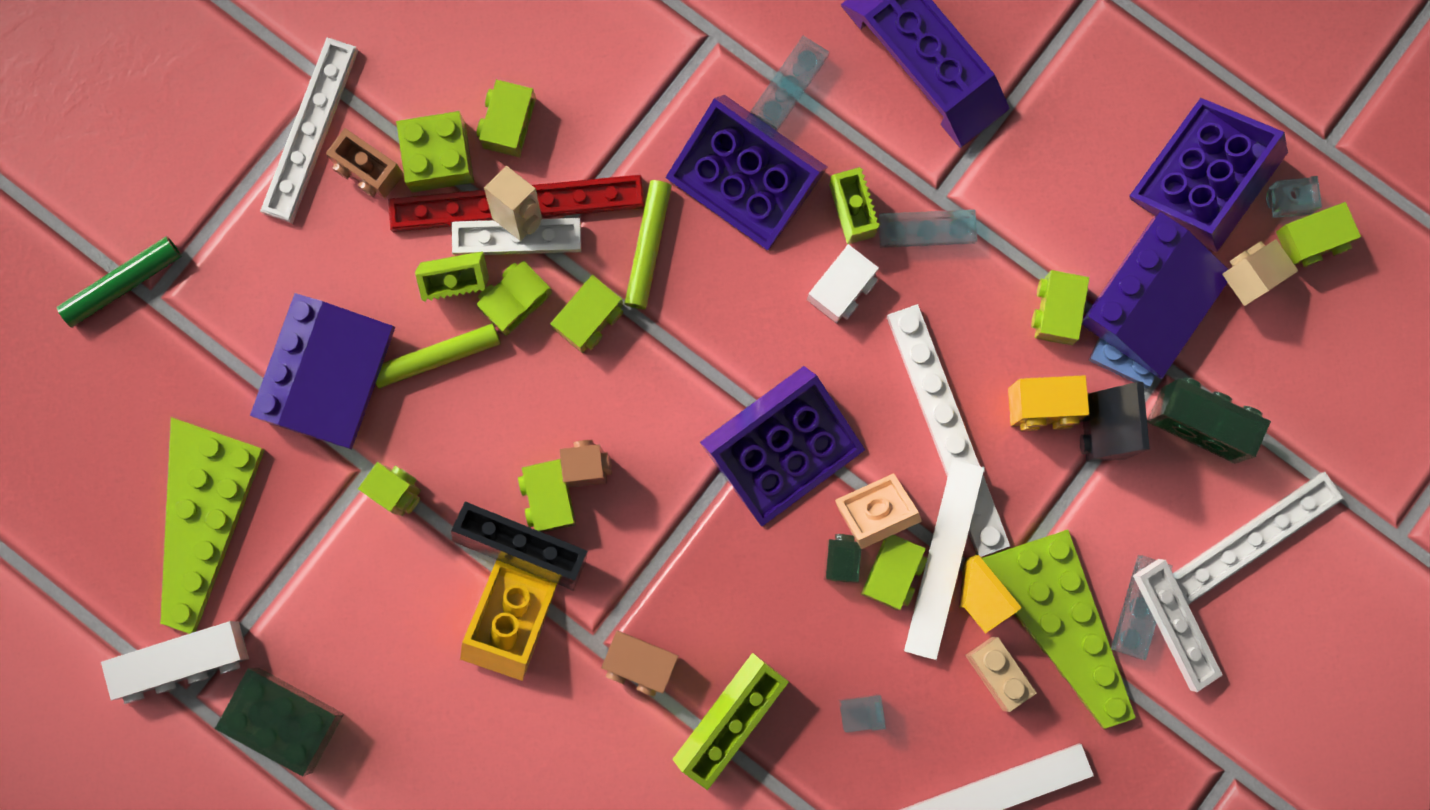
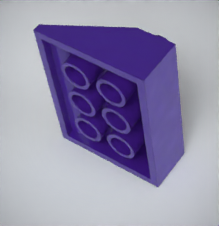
[665,95,828,250]
[1129,97,1288,252]
[1082,211,1229,379]
[250,293,396,450]
[700,366,865,527]

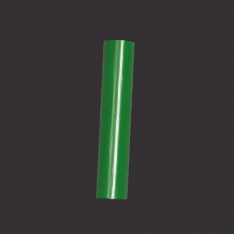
[56,236,182,328]

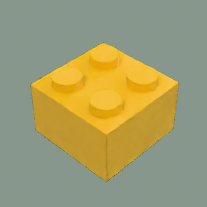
[1008,375,1089,431]

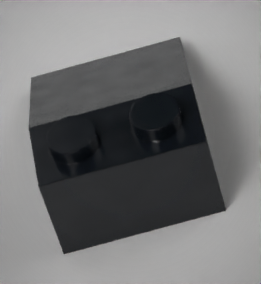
[1079,382,1150,462]

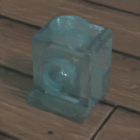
[1266,176,1322,218]

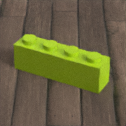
[672,653,789,790]

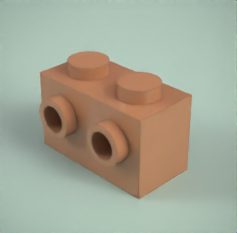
[326,128,404,199]
[560,440,612,488]
[601,630,679,697]

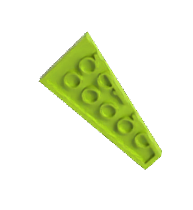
[160,417,265,634]
[982,529,1136,729]

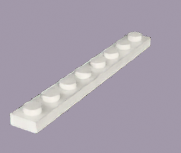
[887,304,1010,557]

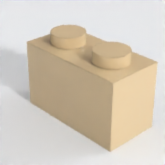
[484,166,542,241]
[1222,239,1298,306]
[965,637,1037,712]

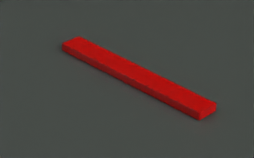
[388,175,645,232]

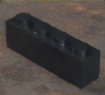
[451,502,588,591]

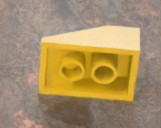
[460,560,557,681]

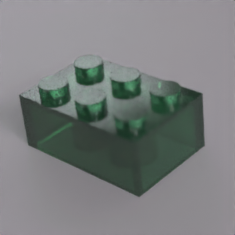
[1147,377,1271,464]
[215,668,344,777]

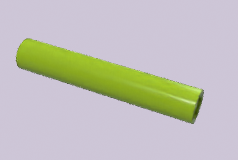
[624,180,672,309]
[376,323,501,388]

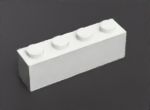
[101,621,249,704]

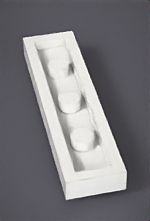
[452,218,581,256]
[1133,559,1223,692]

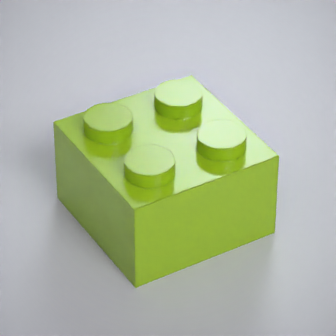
[396,111,474,193]

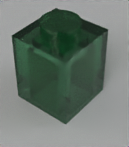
[823,534,862,583]

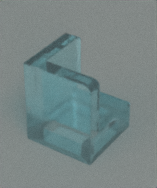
[839,694,886,732]

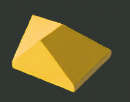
[959,555,1022,633]

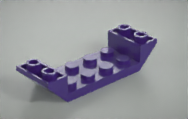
[841,0,1010,148]

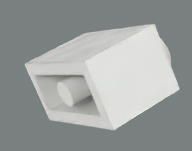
[807,244,879,323]

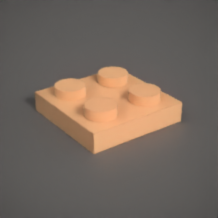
[835,473,922,549]

